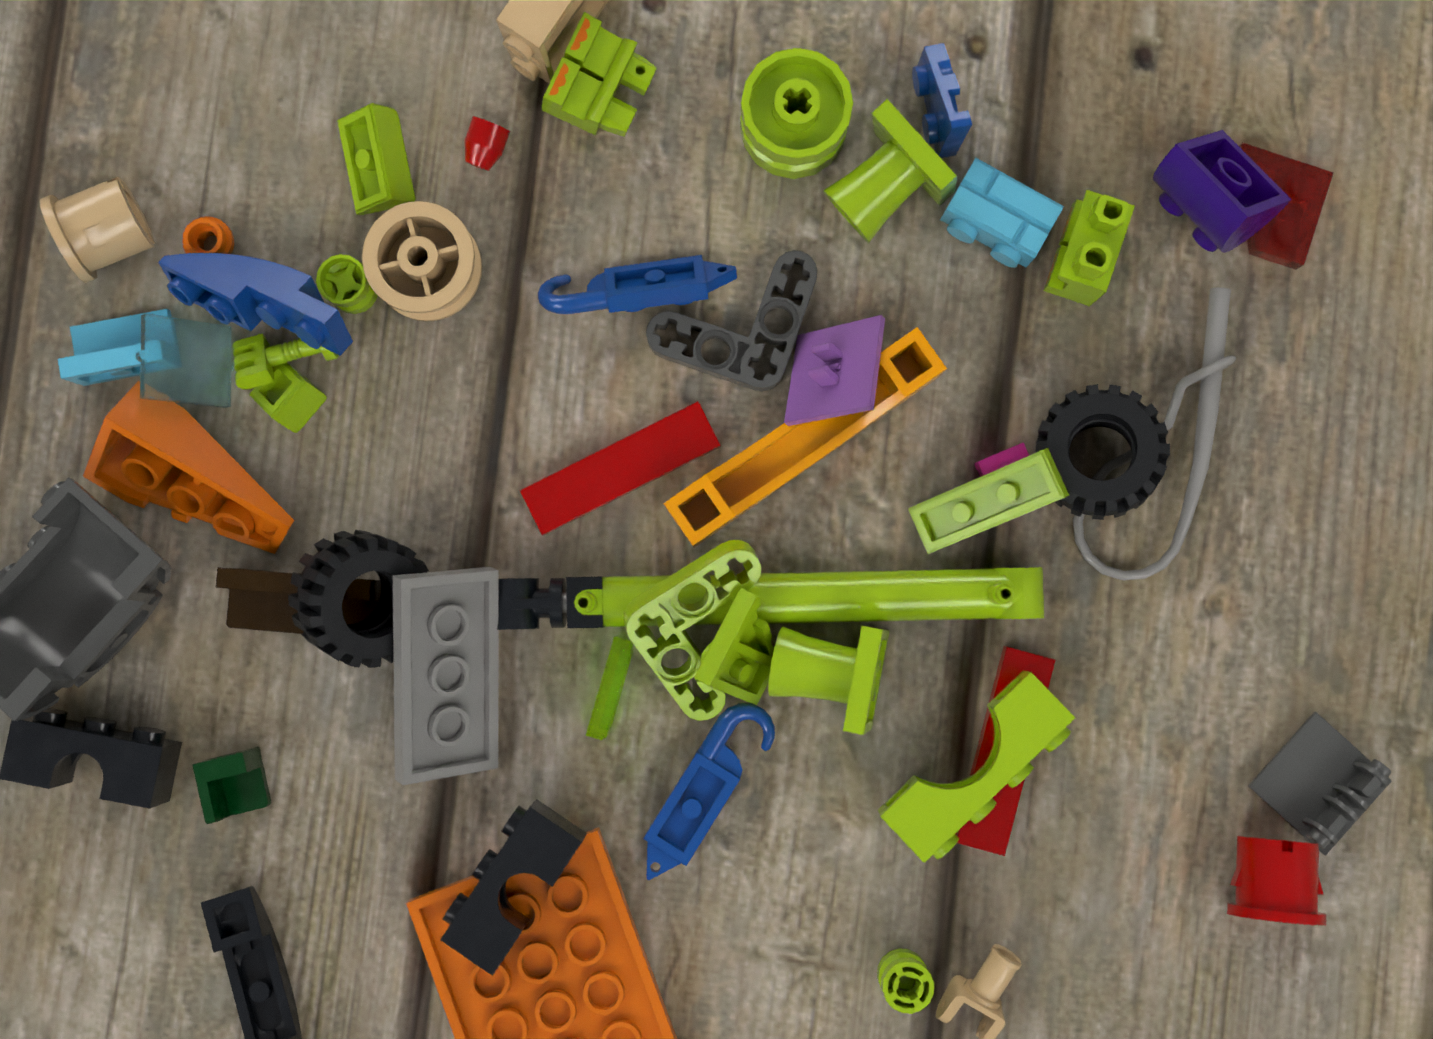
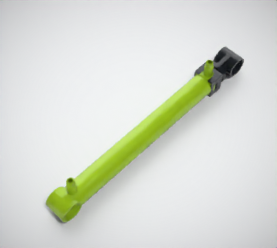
[497,567,1044,630]

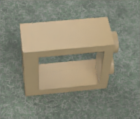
[496,0,609,84]

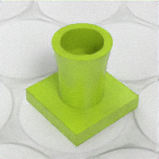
[823,99,957,243]
[768,626,890,735]

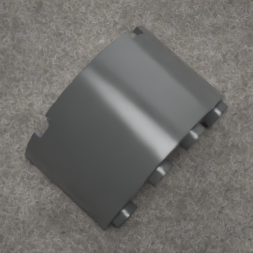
[0,477,171,722]

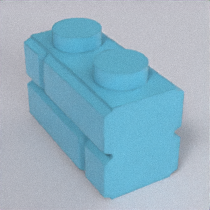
[940,157,1064,268]

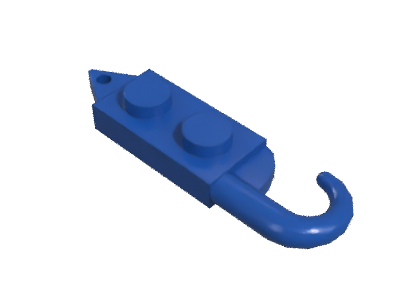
[537,255,737,314]
[643,703,775,880]

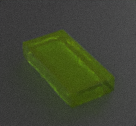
[585,635,635,741]

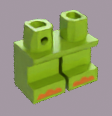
[541,12,657,137]
[1043,190,1135,306]

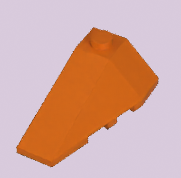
[83,381,295,554]

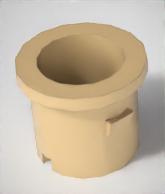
[40,177,155,283]

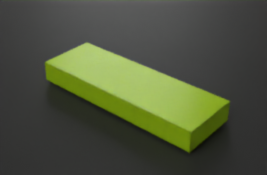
[908,448,1069,554]

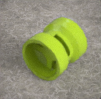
[316,254,378,314]
[877,948,934,1014]

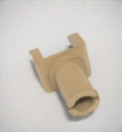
[936,944,1022,1039]

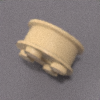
[362,201,482,321]

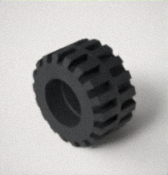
[1036,384,1170,520]
[288,530,429,668]

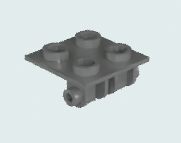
[1248,712,1392,856]

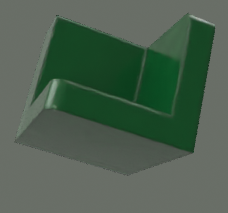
[192,747,271,824]

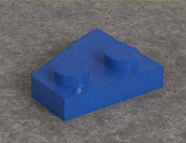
[912,43,972,158]

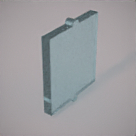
[135,313,235,408]

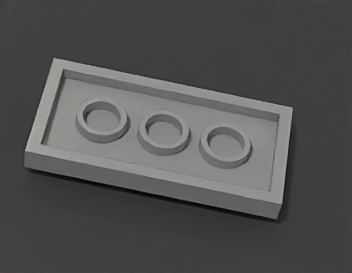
[393,567,499,785]

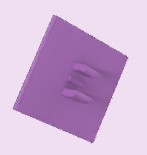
[784,315,885,426]

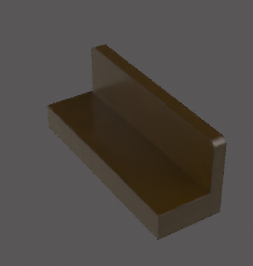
[215,567,381,634]

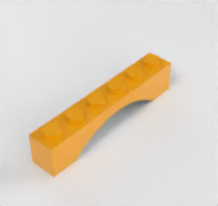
[663,327,947,548]

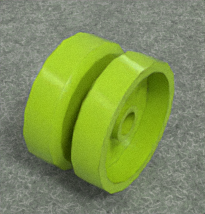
[740,48,853,179]

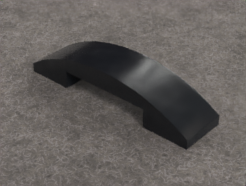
[201,886,302,1039]

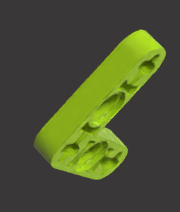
[624,540,761,721]

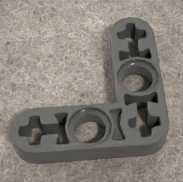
[646,250,818,392]

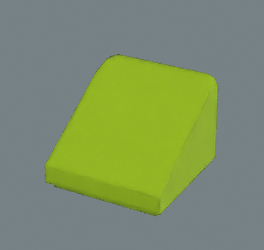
[249,362,327,433]

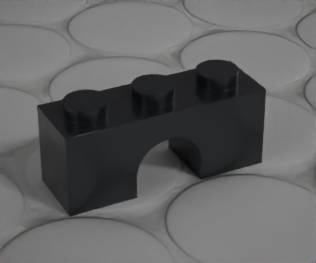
[0,708,182,809]
[440,799,587,976]

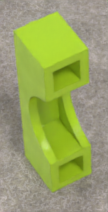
[878,670,1075,863]

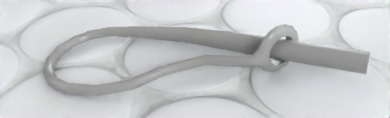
[1073,288,1236,581]

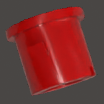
[1227,836,1326,926]

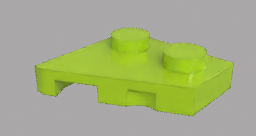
[694,587,775,705]

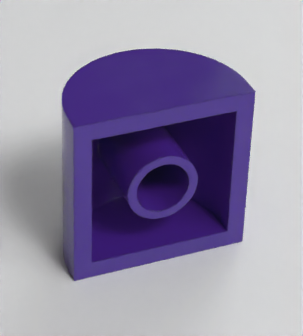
[1153,130,1292,253]

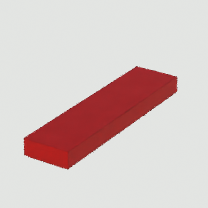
[519,401,721,536]
[955,646,1056,856]

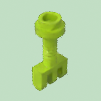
[232,333,346,390]

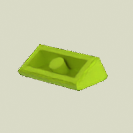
[337,103,416,215]

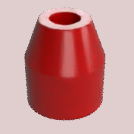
[464,116,510,171]

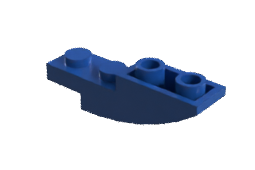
[158,253,353,356]

